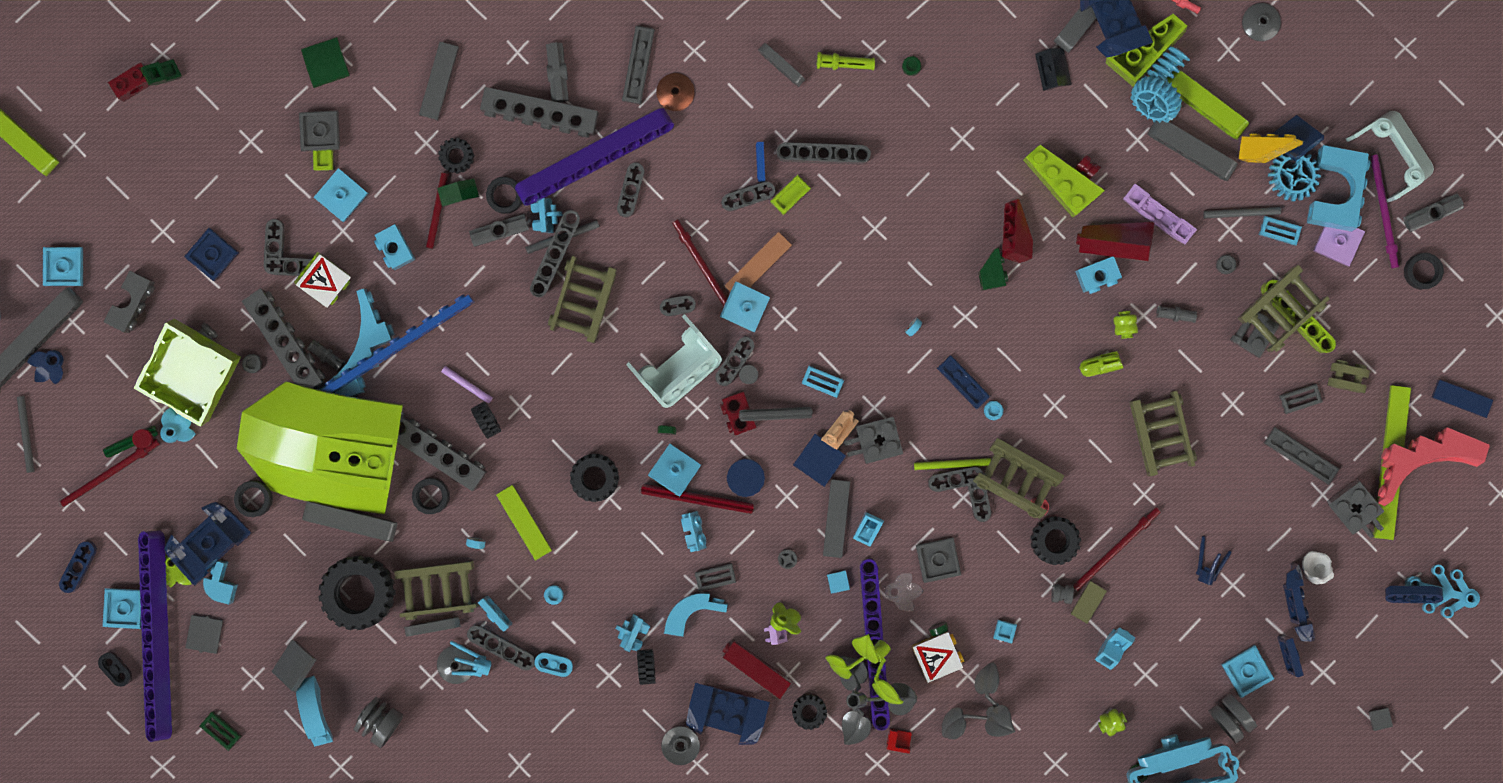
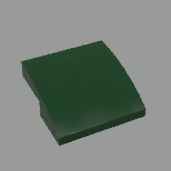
[301,37,350,88]

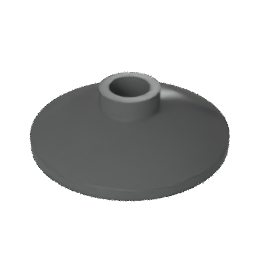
[1242,3,1281,41]
[437,646,475,684]
[661,726,700,765]

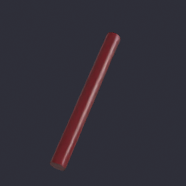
[426,173,449,249]

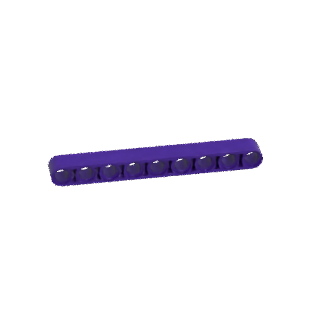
[515,108,674,206]
[859,558,890,731]

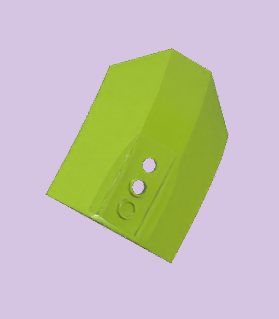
[237,381,402,514]

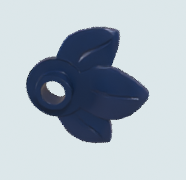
[27,350,64,384]

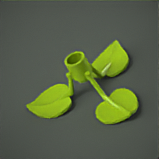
[825,634,904,704]

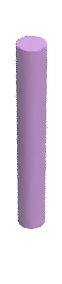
[441,366,493,404]

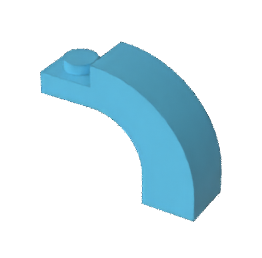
[664,592,728,637]
[296,676,333,747]

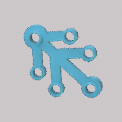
[1405,564,1480,618]

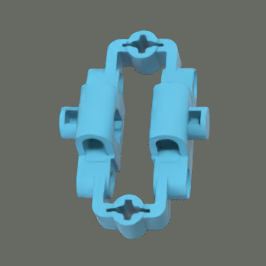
[1127,734,1239,783]

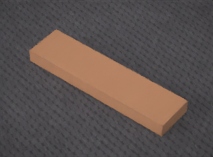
[725,232,792,292]

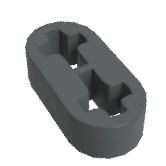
[660,296,696,316]

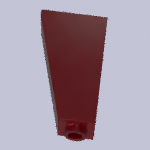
[1076,222,1155,261]
[722,640,791,699]

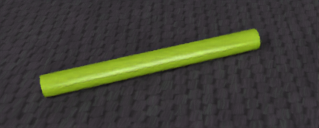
[914,458,991,470]

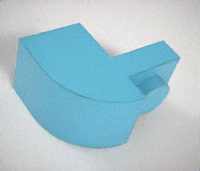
[203,560,238,605]
[1095,627,1136,670]

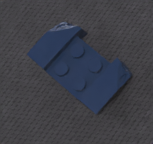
[1080,0,1153,58]
[164,502,252,586]
[1283,563,1315,642]
[686,683,770,745]

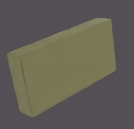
[1070,581,1107,624]

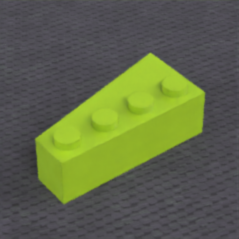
[1106,14,1188,87]
[1023,145,1105,218]

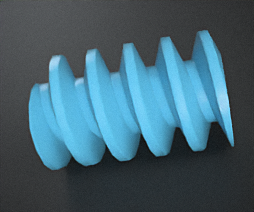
[1147,46,1190,83]

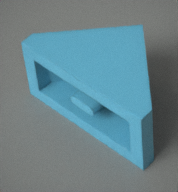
[853,512,884,546]

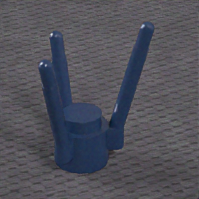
[1196,536,1232,586]

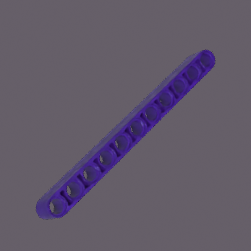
[138,530,172,742]

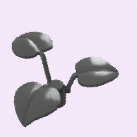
[840,656,917,745]
[942,662,1015,740]

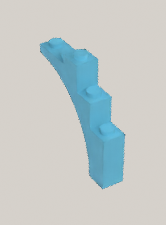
[319,288,395,397]

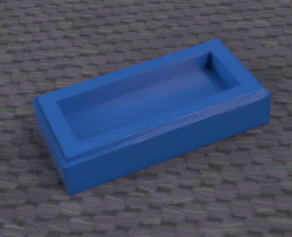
[756,142,765,182]

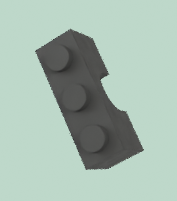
[104,271,155,333]

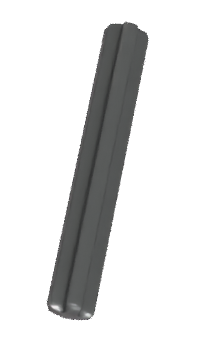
[739,407,813,421]

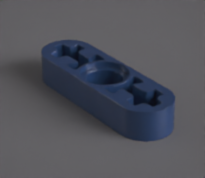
[59,541,97,593]
[1385,586,1443,603]

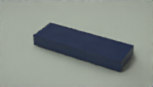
[937,355,990,410]
[1431,380,1493,418]

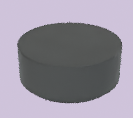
[1216,255,1236,274]
[242,354,263,373]
[739,365,758,384]

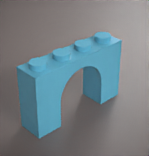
[1307,145,1370,232]

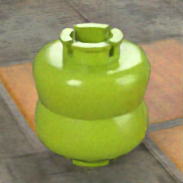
[1113,311,1138,339]
[1098,709,1127,736]

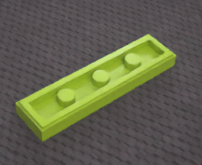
[496,485,552,561]

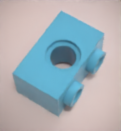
[374,224,416,270]
[1075,257,1122,294]

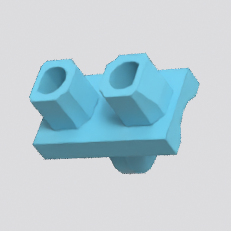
[531,198,563,233]
[615,614,650,652]

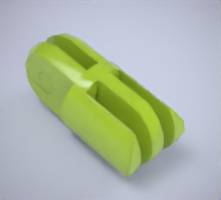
[1079,351,1123,377]

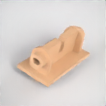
[821,410,859,450]

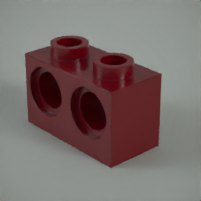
[720,392,756,435]

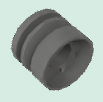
[353,696,404,749]

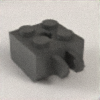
[844,417,903,464]
[1327,478,1384,538]

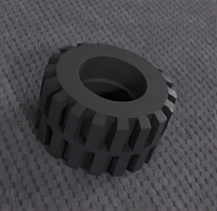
[570,454,619,502]
[1030,516,1081,565]

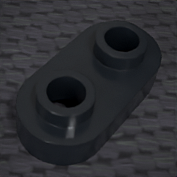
[98,652,132,687]

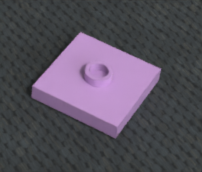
[1313,227,1365,267]

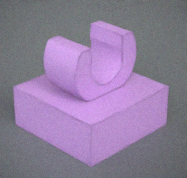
[764,625,787,645]

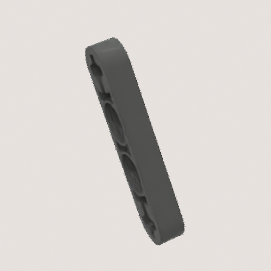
[467,625,536,670]

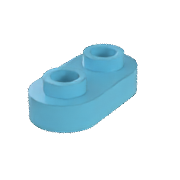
[535,652,573,677]

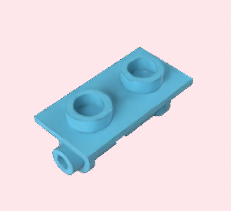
[681,511,706,552]

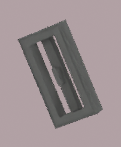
[1279,384,1323,414]
[695,564,736,591]

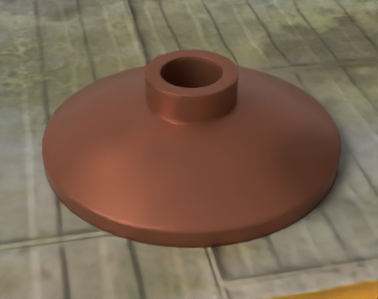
[656,73,695,111]

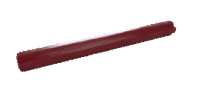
[641,484,754,514]

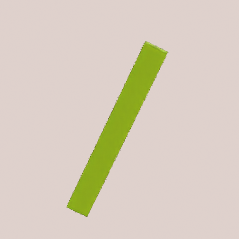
[1373,386,1411,540]

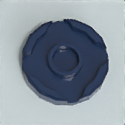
[727,459,765,497]

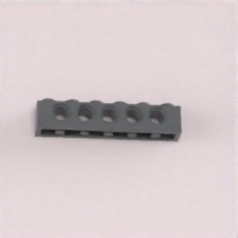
[480,87,599,138]
[242,288,326,390]
[397,412,487,491]

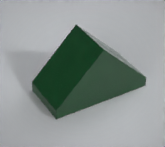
[437,178,479,207]

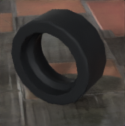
[486,177,522,214]
[1404,253,1444,290]
[412,478,450,514]
[234,481,273,517]

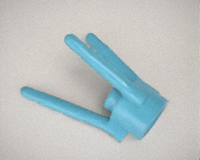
[450,641,491,677]

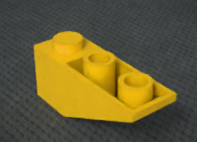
[1239,134,1303,163]

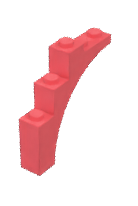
[1378,427,1490,506]

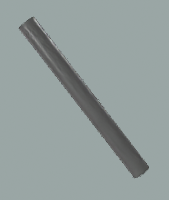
[1203,207,1281,219]
[525,220,599,254]
[17,396,35,473]

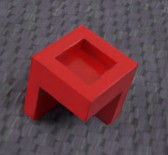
[886,728,912,754]

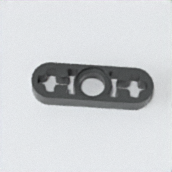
[758,43,805,87]
[617,163,645,218]
[721,182,775,212]
[716,337,754,386]
[404,617,461,637]

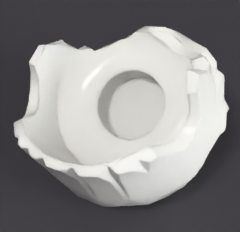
[1302,551,1334,585]

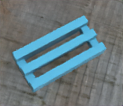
[1259,216,1302,246]
[801,366,844,398]

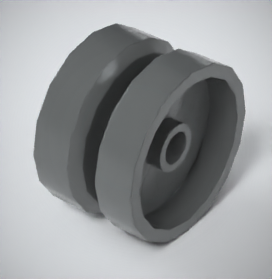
[1208,694,1258,744]

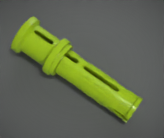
[816,52,875,70]

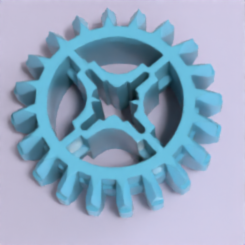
[1130,75,1183,123]
[1268,154,1321,202]

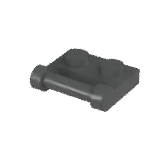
[1230,312,1279,358]

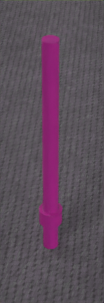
[1370,154,1399,269]

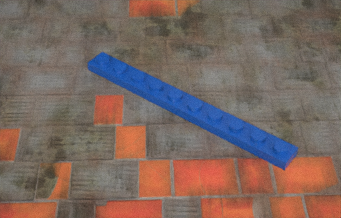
[317,294,475,393]

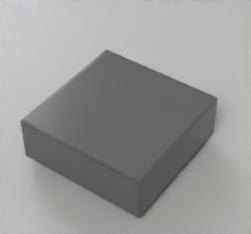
[1368,707,1393,731]

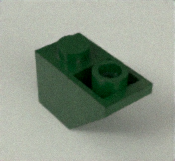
[978,248,1008,291]

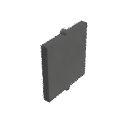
[185,615,223,654]

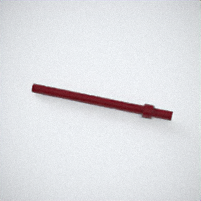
[672,220,727,307]
[60,438,160,507]
[1073,507,1161,591]

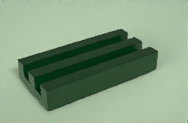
[199,711,242,751]

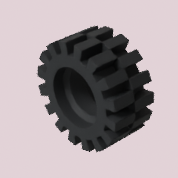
[438,138,474,174]
[471,401,501,439]
[637,649,656,685]
[792,694,827,730]

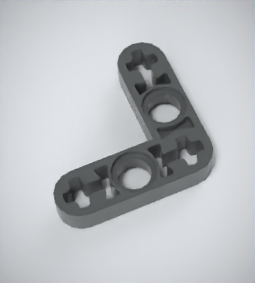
[264,219,311,276]
[928,467,991,522]

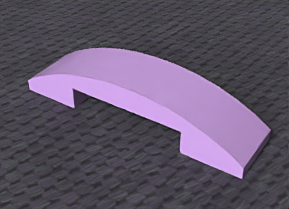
[1123,184,1197,245]

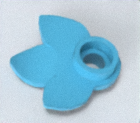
[160,408,196,443]

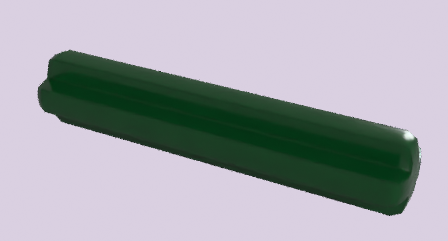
[103,426,158,458]

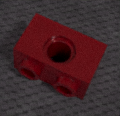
[108,62,149,102]

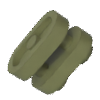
[1327,360,1370,394]

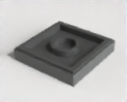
[299,111,340,152]
[916,537,961,583]
[271,640,317,692]

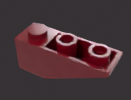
[1002,199,1033,263]

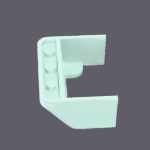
[1346,111,1434,203]
[626,314,722,408]

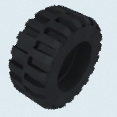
[318,555,396,630]

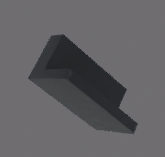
[1035,48,1072,91]

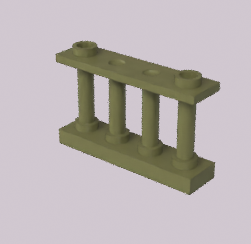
[548,256,617,344]
[1238,265,1330,352]
[1129,391,1197,476]
[973,438,1064,519]
[394,561,479,620]

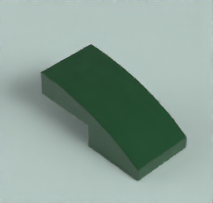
[140,59,182,86]

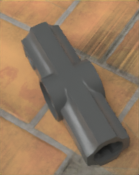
[546,42,569,103]
[1403,193,1464,232]
[469,214,529,247]

